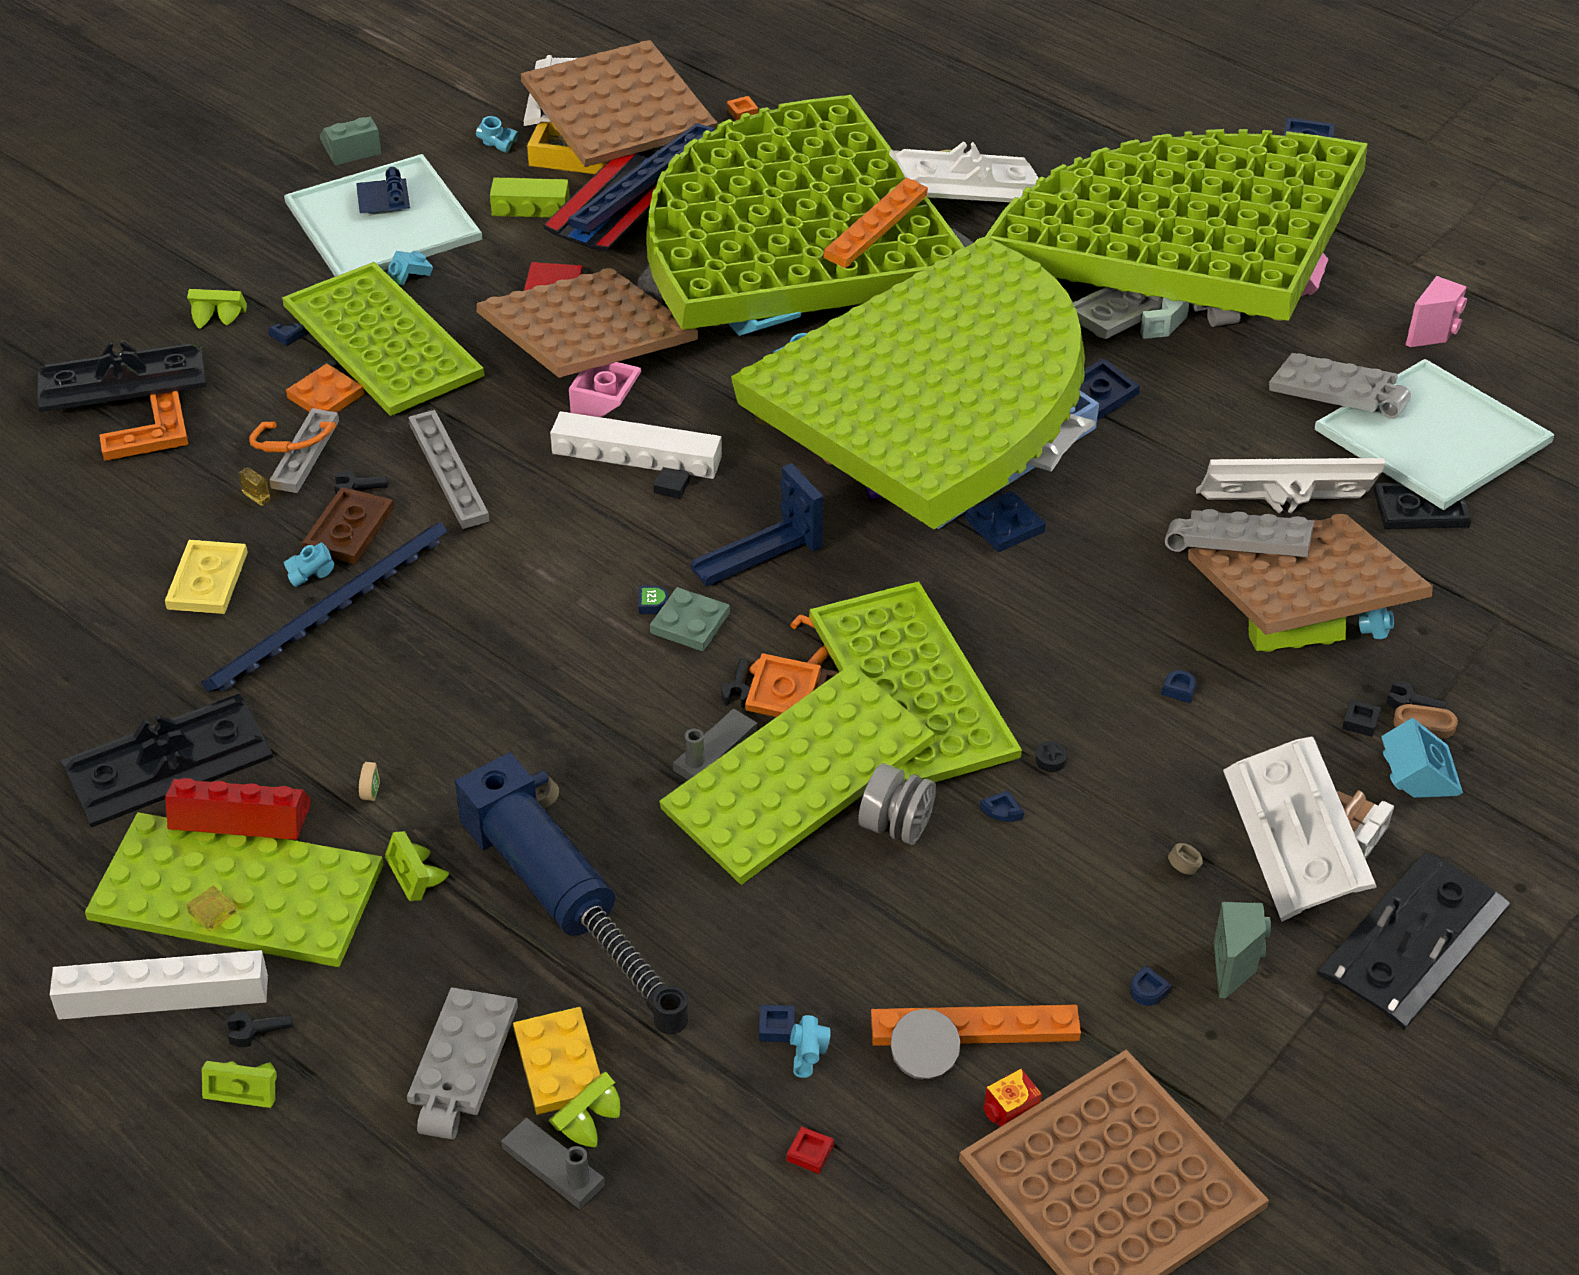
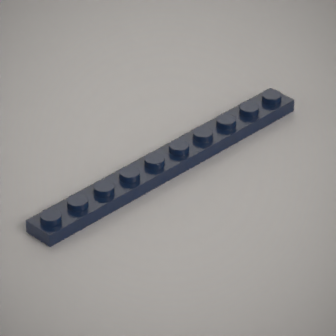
[201,522,447,692]

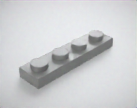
[270,408,339,493]

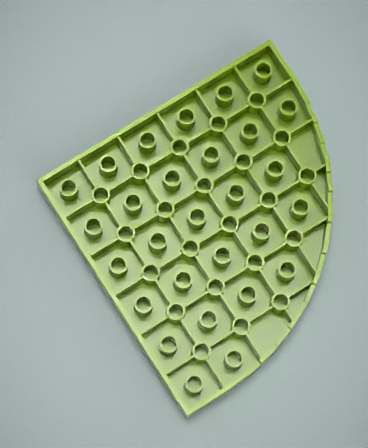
[646,95,965,330]
[986,129,1368,321]
[731,236,1085,529]

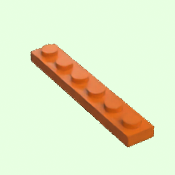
[823,177,928,268]
[871,1005,1081,1046]

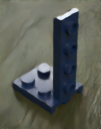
[691,463,823,586]

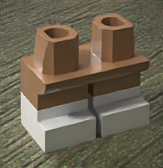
[1337,790,1394,859]

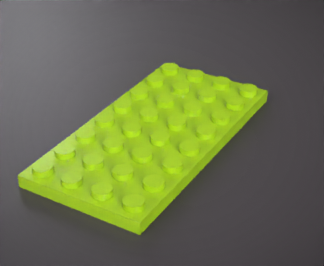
[282,262,484,416]
[809,581,1022,783]
[659,664,935,885]
[85,812,384,967]

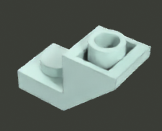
[1140,298,1189,339]

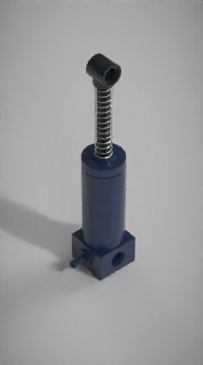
[454,752,688,1034]

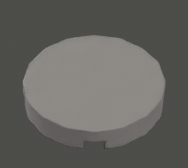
[890,1009,960,1080]

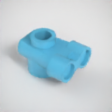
[476,116,519,153]
[284,542,334,588]
[1359,607,1394,639]
[790,1015,830,1078]

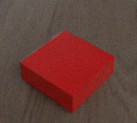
[787,1126,834,1174]

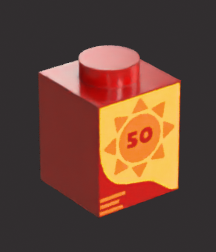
[983,1069,1042,1127]

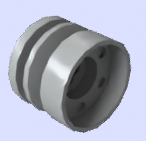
[859,763,936,845]

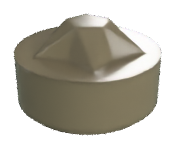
[535,776,559,808]
[1168,843,1203,875]

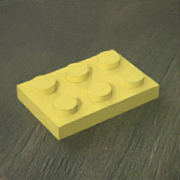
[165,540,248,614]

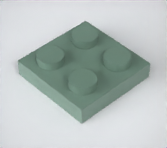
[650,587,730,652]

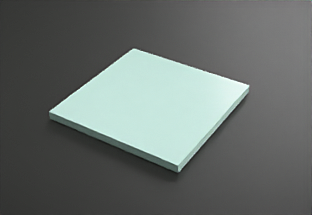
[284,154,482,277]
[1314,359,1554,510]

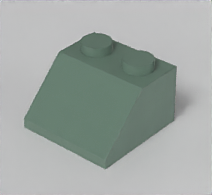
[320,116,382,165]
[1213,902,1271,998]

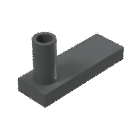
[673,708,757,780]
[501,1118,605,1209]

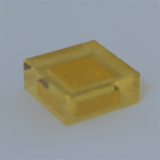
[239,467,270,506]
[186,885,236,931]

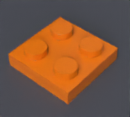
[286,363,365,413]
[745,653,821,717]

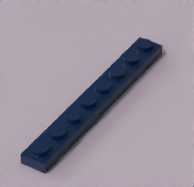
[568,123,715,232]

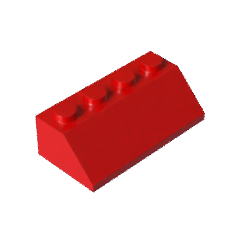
[165,778,311,840]

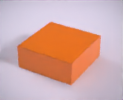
[727,96,758,121]

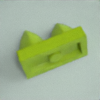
[187,289,247,329]
[385,831,449,901]
[202,1061,277,1108]
[549,1072,620,1147]

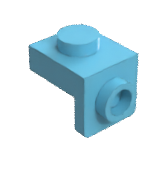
[387,251,433,286]

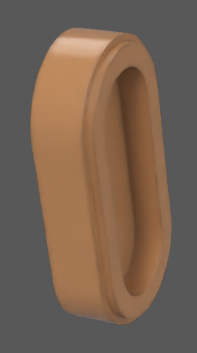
[1393,704,1458,738]

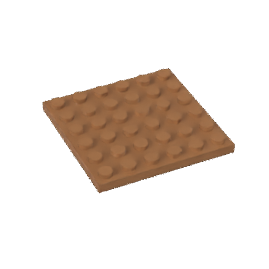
[521,40,717,167]
[477,268,698,377]
[1188,514,1433,635]
[959,1049,1269,1275]

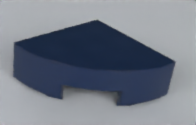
[268,323,307,346]
[980,790,1024,822]

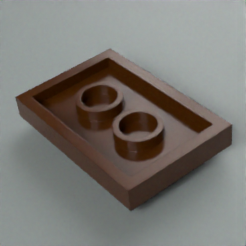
[302,487,394,564]

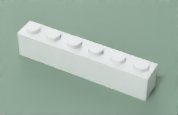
[550,411,722,479]
[50,950,268,1019]

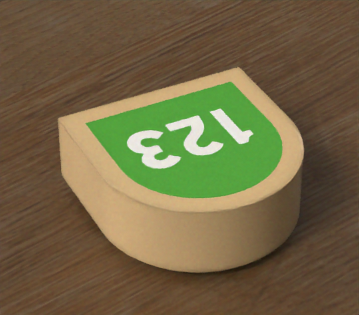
[359,762,380,801]

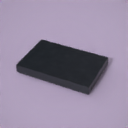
[1373,483,1471,529]

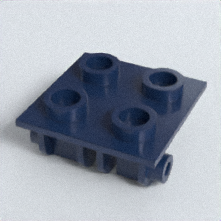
[356,167,410,213]

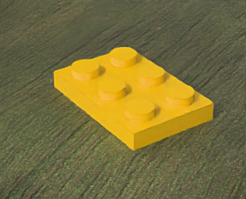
[513,1007,600,1115]

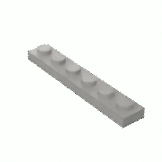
[409,410,489,529]

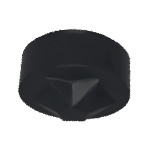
[1035,741,1067,772]

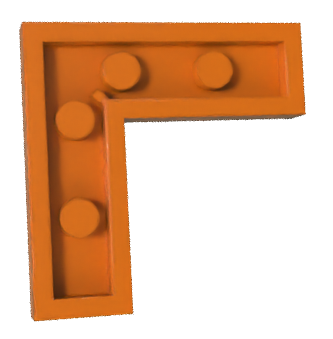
[99,391,189,461]

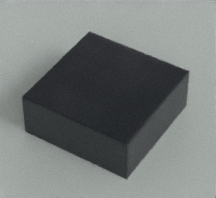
[653,467,690,499]
[1342,699,1381,737]

